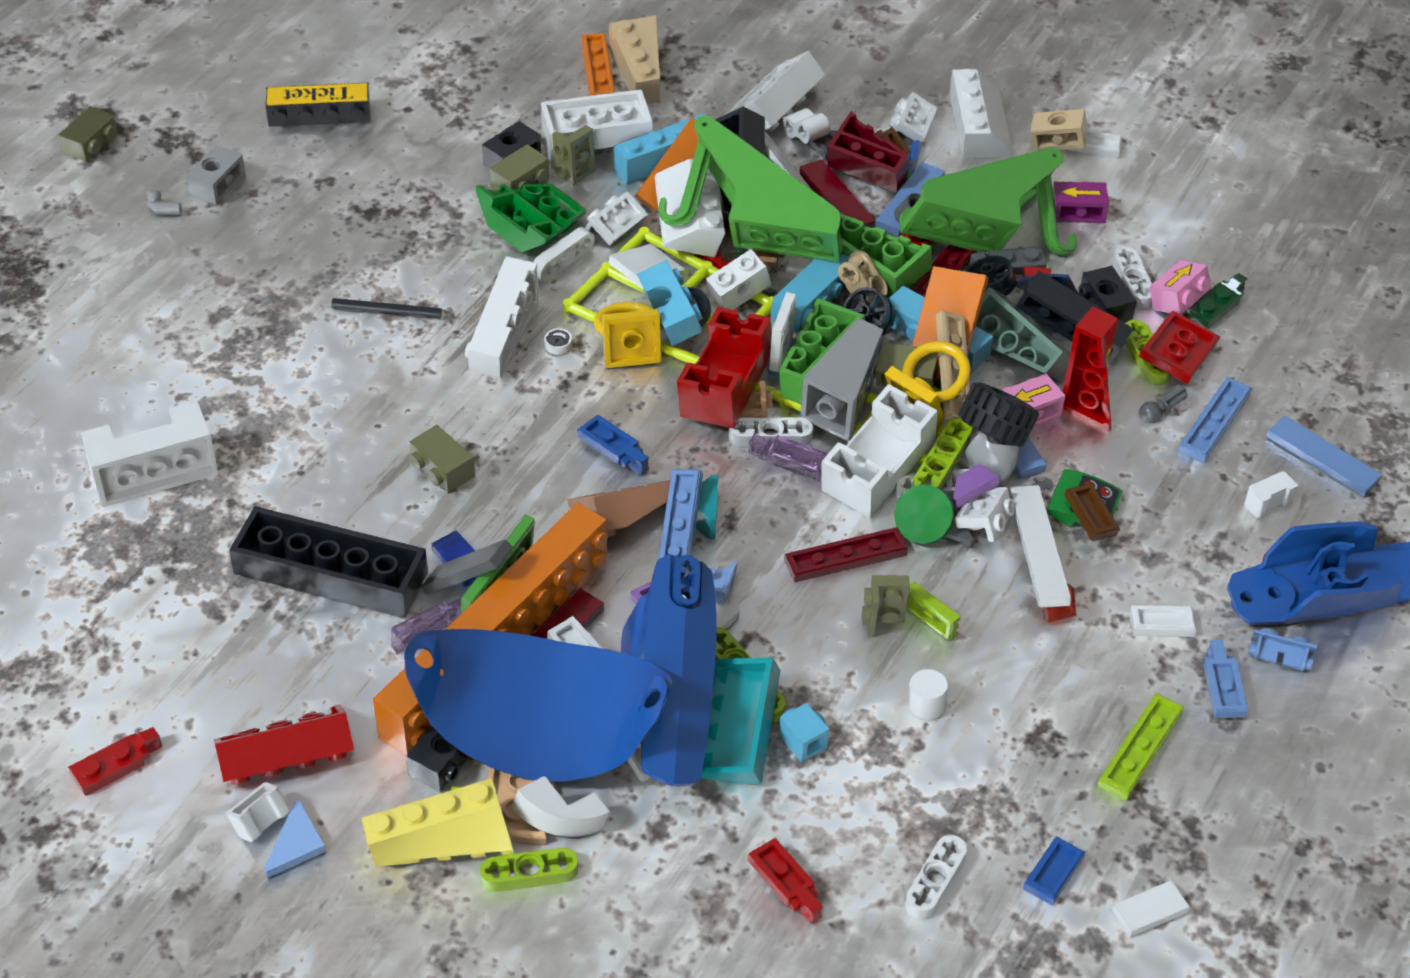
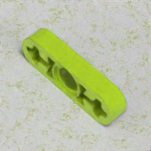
[1125,320,1170,385]
[480,848,578,892]

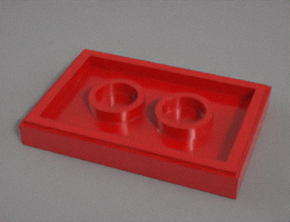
[1138,310,1220,384]

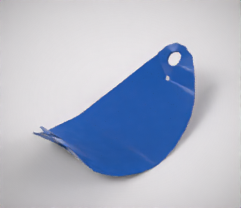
[404,629,673,781]

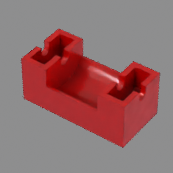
[676,307,772,428]

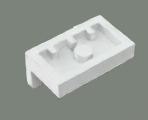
[888,92,937,142]
[584,191,648,246]
[955,487,1015,542]

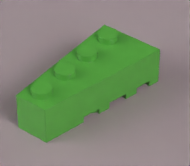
[839,213,932,296]
[779,298,865,404]

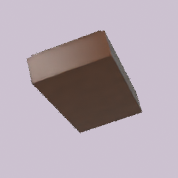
[1064,483,1120,542]

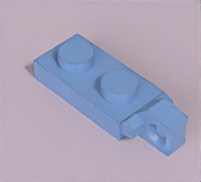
[1203,639,1248,718]

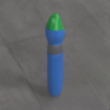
[905,140,921,181]

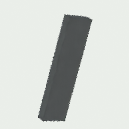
[421,539,512,594]

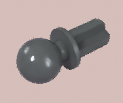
[1139,384,1188,423]

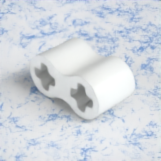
[782,109,830,143]

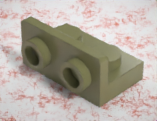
[552,125,595,185]
[862,575,910,636]

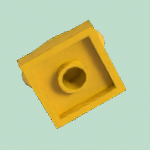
[594,302,661,368]
[885,341,971,429]

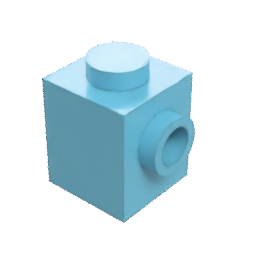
[779,703,830,762]

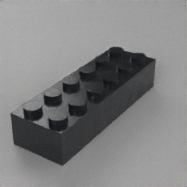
[229,506,428,618]

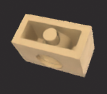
[1030,109,1088,151]

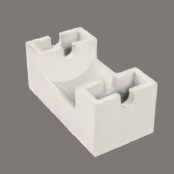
[541,89,652,169]
[822,384,938,518]
[80,400,218,507]

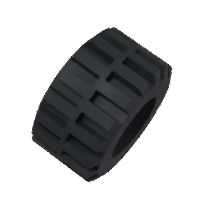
[958,382,1039,446]

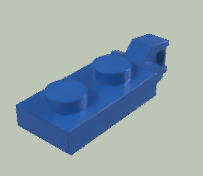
[577,414,649,475]

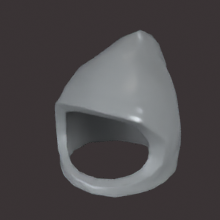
[958,432,1019,486]

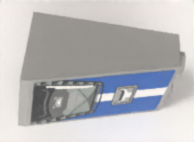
[800,318,883,442]

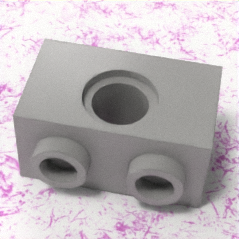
[186,145,246,205]

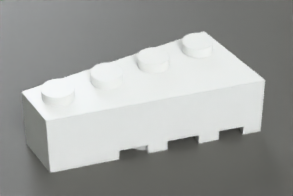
[465,256,539,378]

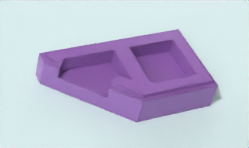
[953,464,999,508]

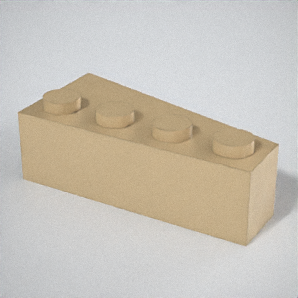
[609,15,660,105]

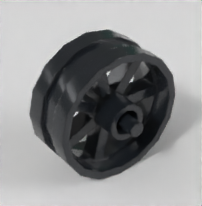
[966,255,1017,296]
[843,287,896,337]

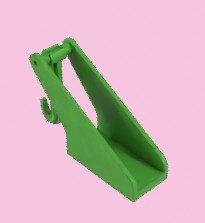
[658,115,843,263]
[899,147,1077,256]

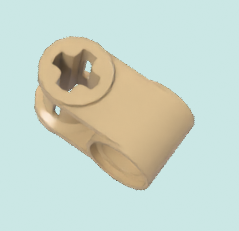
[838,250,888,305]

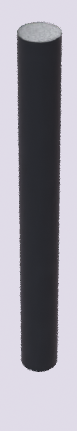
[331,298,442,319]

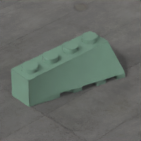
[976,287,1070,381]

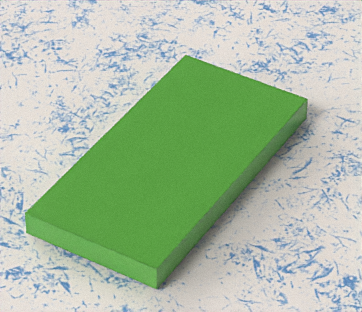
[460,514,535,615]

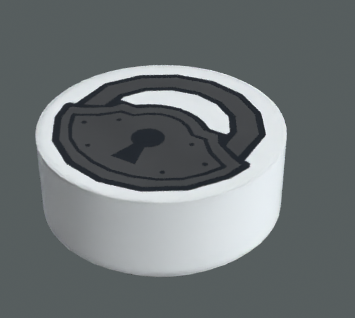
[544,328,572,355]

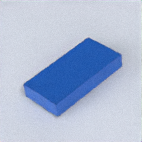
[1023,836,1085,906]

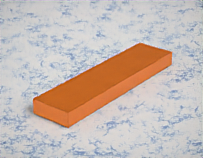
[581,33,615,96]
[634,117,698,212]

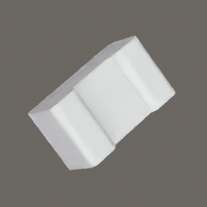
[1244,471,1298,519]
[226,782,291,842]

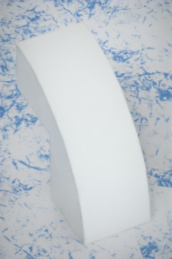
[511,776,610,837]

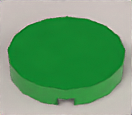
[894,484,954,544]

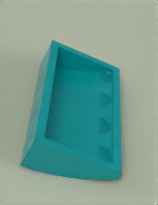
[701,657,781,784]

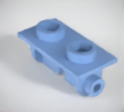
[1248,628,1317,671]

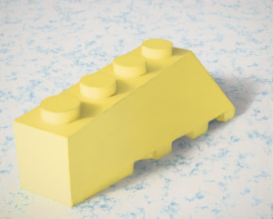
[361,778,514,867]

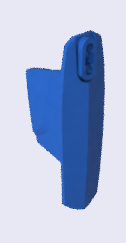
[1226,521,1410,625]
[621,554,717,787]

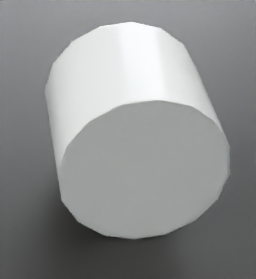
[908,669,948,720]

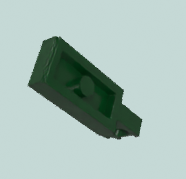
[1186,273,1248,329]

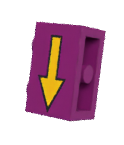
[1053,181,1109,223]

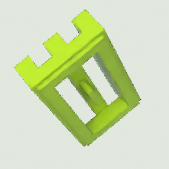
[906,581,961,641]

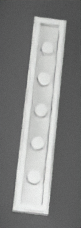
[1009,485,1071,608]

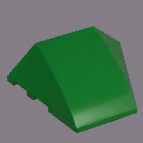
[475,184,587,253]

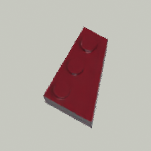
[827,111,908,193]

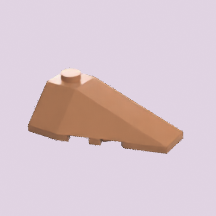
[567,480,670,537]

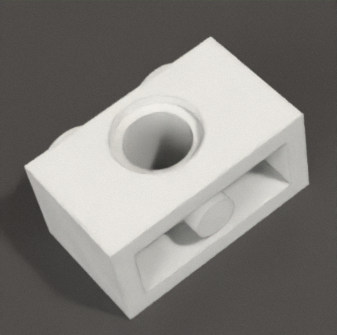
[706,249,772,310]

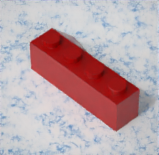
[1063,307,1118,432]
[214,704,354,785]

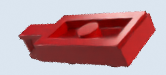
[68,727,162,796]
[747,838,823,924]

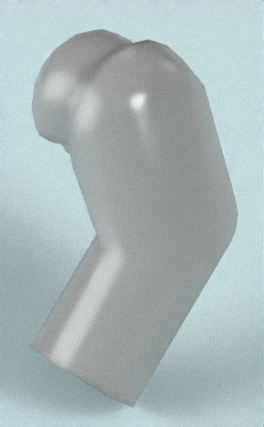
[146,190,181,215]

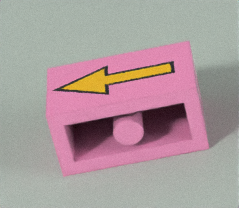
[1150,260,1211,315]
[1002,374,1065,426]

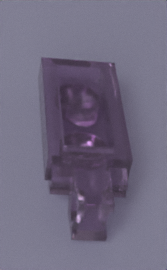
[748,434,828,482]
[391,596,463,655]

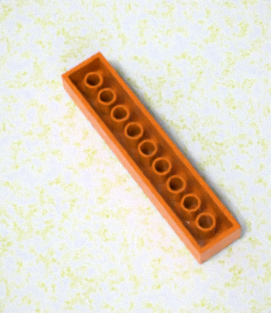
[373,503,608,755]

